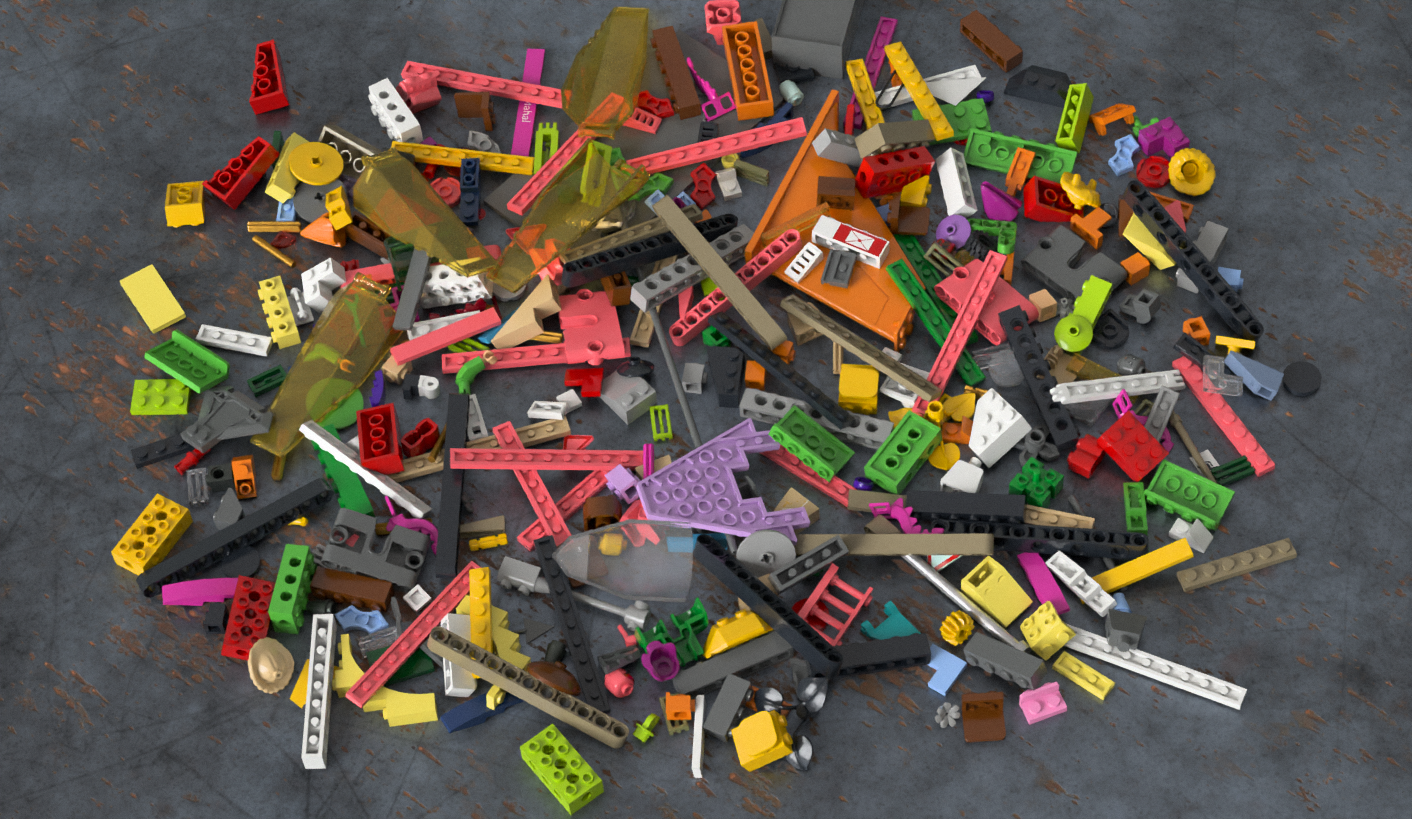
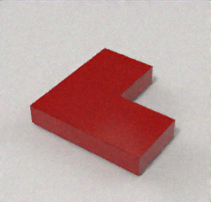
[564,368,604,397]

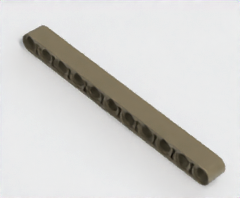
[652,195,787,350]
[794,534,994,556]
[427,627,629,749]

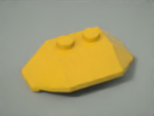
[702,609,774,659]

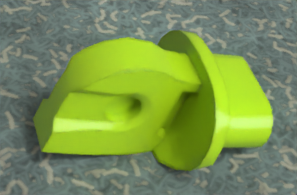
[632,713,660,743]

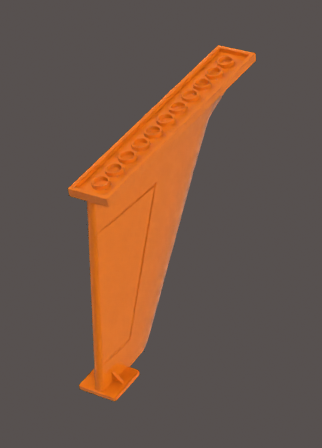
[745,89,926,353]

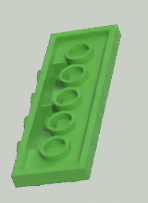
[964,128,1077,184]

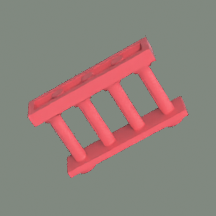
[798,563,873,646]

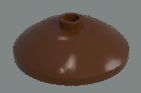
[525,660,581,696]

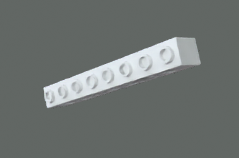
[301,614,337,769]

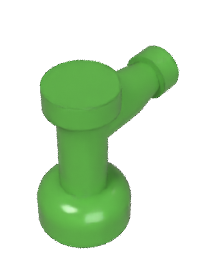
[1133,115,1159,137]

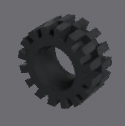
[964,230,999,262]

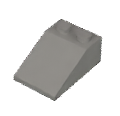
[600,370,657,425]

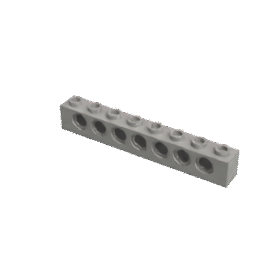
[630,224,754,313]
[739,388,894,450]

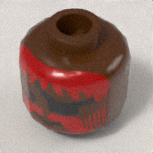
[930,238,958,265]

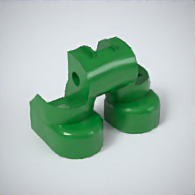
[634,597,709,667]

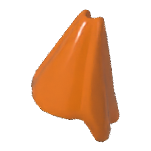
[300,212,347,248]

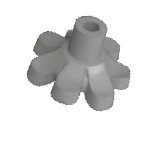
[1055,298,1075,319]
[935,702,960,728]

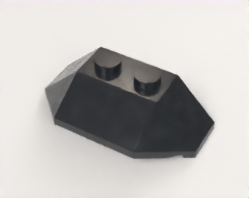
[1004,65,1072,108]

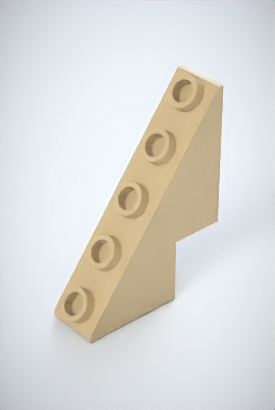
[491,275,562,349]

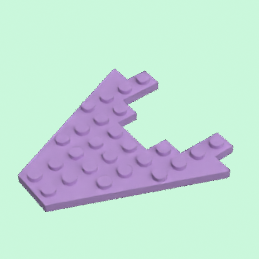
[636,418,810,545]

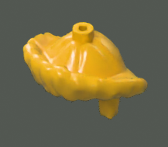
[1168,148,1216,196]
[1061,172,1101,210]

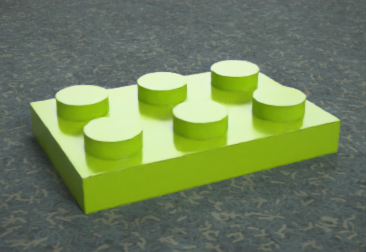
[130,379,191,415]

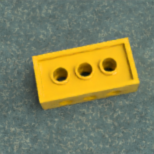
[111,493,193,575]

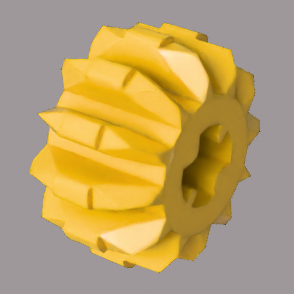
[939,610,975,646]

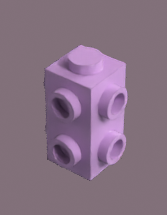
[604,464,640,505]

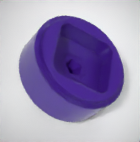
[976,90,994,103]
[853,477,874,491]

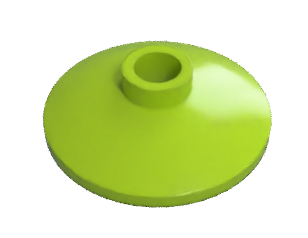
[1054,315,1093,352]

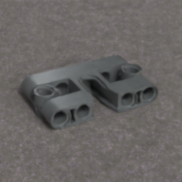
[1021,225,1128,304]
[321,508,431,593]

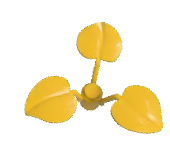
[888,393,975,470]

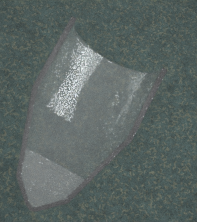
[552,519,693,603]

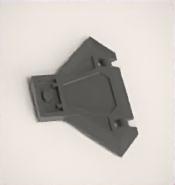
[180,385,274,453]

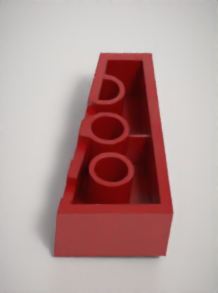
[249,39,289,115]
[202,136,280,210]

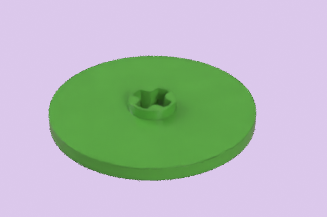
[306,378,364,430]

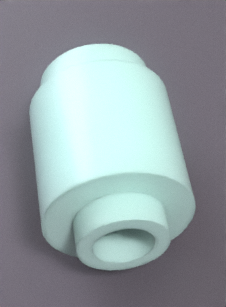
[779,80,804,106]

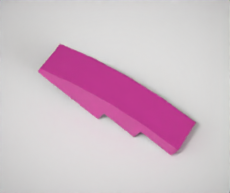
[1017,552,1070,615]
[162,578,238,606]

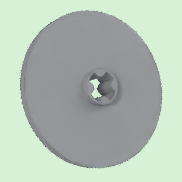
[736,530,796,578]

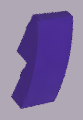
[369,370,386,407]

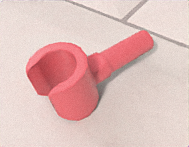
[617,625,637,647]

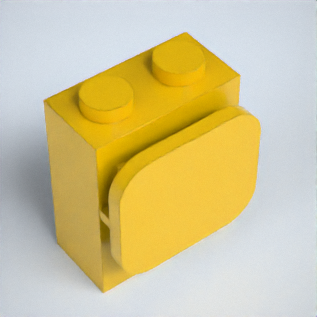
[838,364,880,415]
[731,710,793,772]

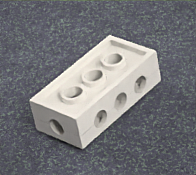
[368,78,423,144]
[419,259,494,309]

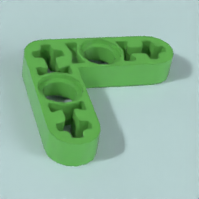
[967,218,1017,254]

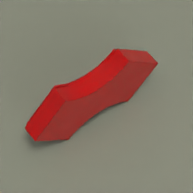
[630,90,674,119]
[690,162,716,210]

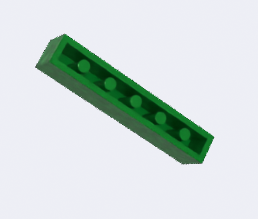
[311,423,375,518]

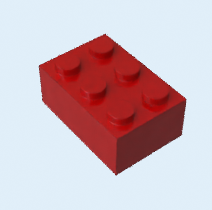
[1096,410,1169,482]

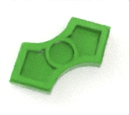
[632,172,674,201]

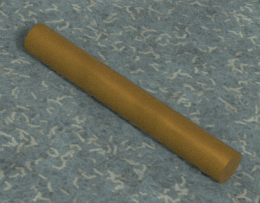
[252,235,296,268]
[428,422,447,463]

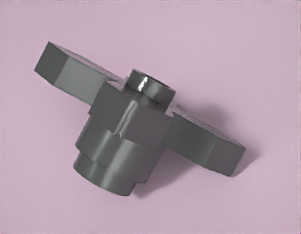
[1013,424,1059,467]

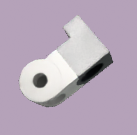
[402,374,440,400]

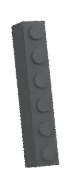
[673,630,794,699]

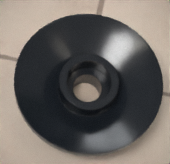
[616,357,654,377]

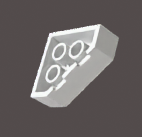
[969,388,1032,468]

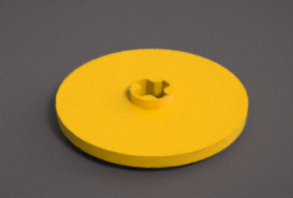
[289,142,343,185]

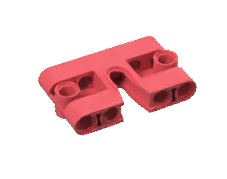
[934,259,1039,346]
[558,289,625,365]

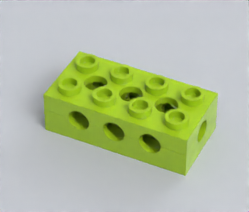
[520,724,604,815]

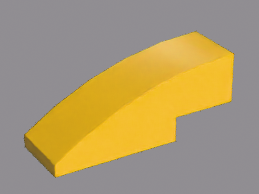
[325,186,352,230]

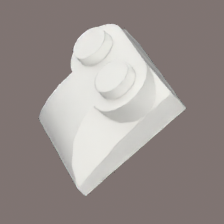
[880,362,929,408]

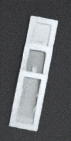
[1045,550,1117,617]

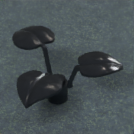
[754,677,829,771]

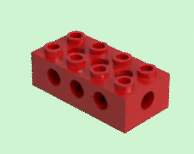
[855,146,935,199]
[221,575,276,661]

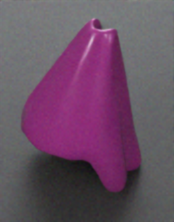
[980,181,1022,221]
[641,641,680,682]

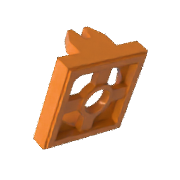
[1088,103,1136,136]

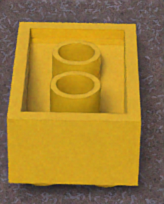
[165,181,205,227]

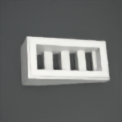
[784,242,824,284]

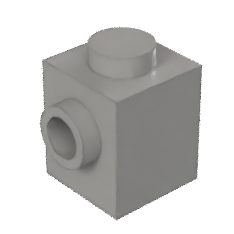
[682,363,708,394]

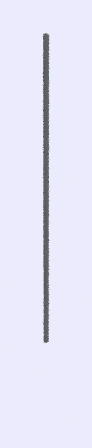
[606,171,738,555]

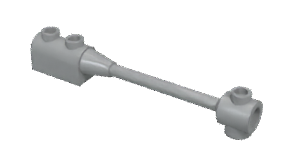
[497,556,651,632]

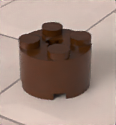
[583,495,623,539]

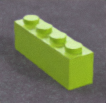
[1055,83,1094,154]
[1068,275,1113,356]

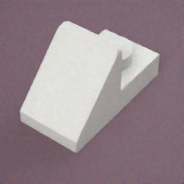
[714,167,742,201]
[1168,518,1213,553]

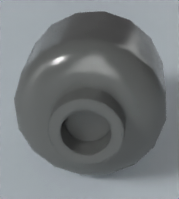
[1117,354,1147,376]

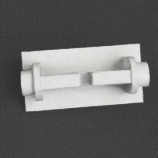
[287,288,314,326]

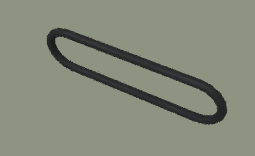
[875,70,904,109]

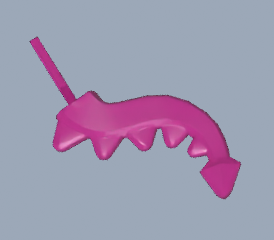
[687,57,736,122]
[1112,389,1174,452]
[385,496,438,555]
[869,498,944,534]

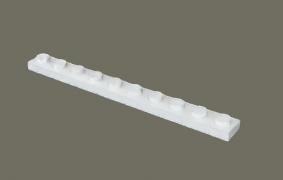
[1064,624,1247,710]

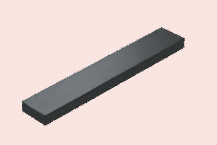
[392,227,440,331]

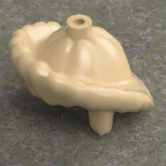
[247,637,294,694]

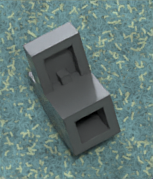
[1119,289,1161,323]

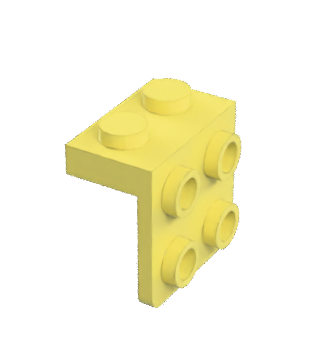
[1020,601,1076,661]

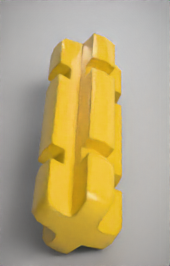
[469,533,508,551]

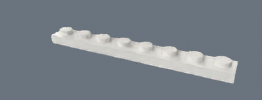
[299,420,432,519]

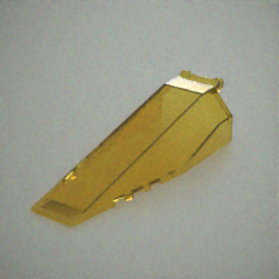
[561,7,649,140]
[486,138,650,294]
[353,147,499,278]
[250,272,403,458]

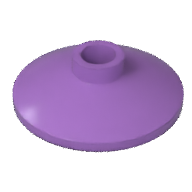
[936,215,971,250]

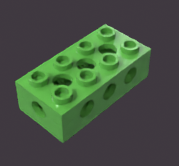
[864,410,942,495]
[268,544,317,634]

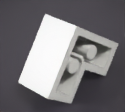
[301,258,346,312]

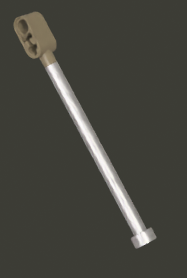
[864,515,1032,654]

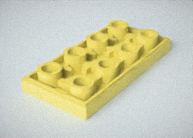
[120,264,186,334]

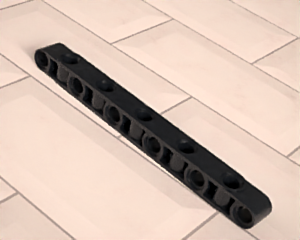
[1123,180,1264,344]
[931,519,1149,559]

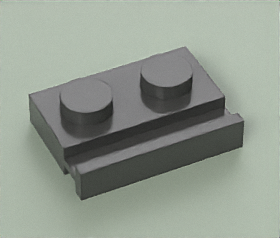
[821,249,857,289]

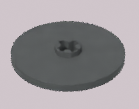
[293,179,348,222]

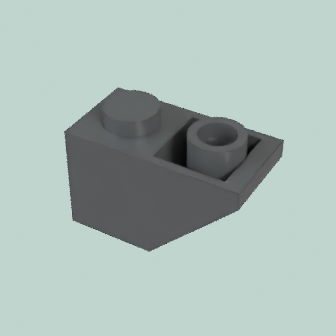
[213,488,245,530]

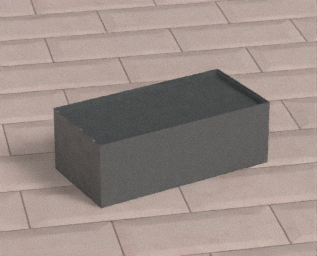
[772,0,865,80]

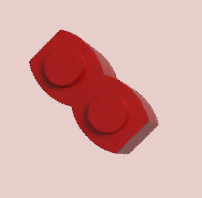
[400,418,440,458]
[1067,434,1106,479]

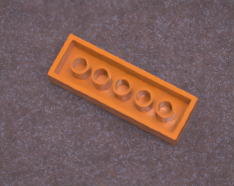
[722,21,774,121]

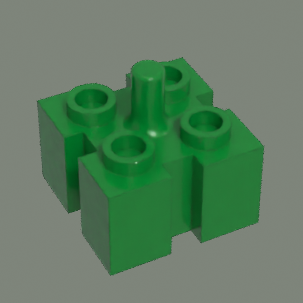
[1009,457,1064,509]

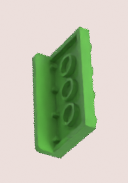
[912,98,992,145]
[145,330,230,394]
[768,405,855,482]
[1143,459,1235,531]

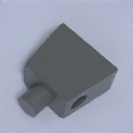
[1105,609,1147,652]

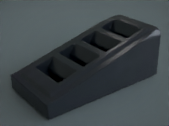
[697,122,719,160]

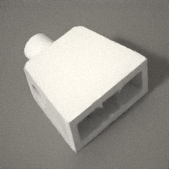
[940,457,984,493]

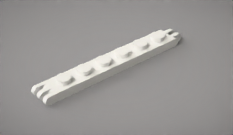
[1050,370,1186,404]

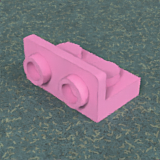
[1019,682,1067,725]

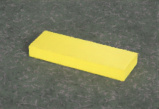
[1052,651,1115,700]

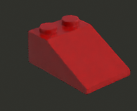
[1023,175,1084,222]

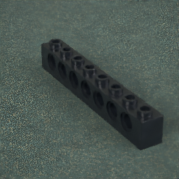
[998,305,1081,452]

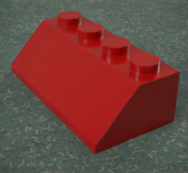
[356,403,404,475]

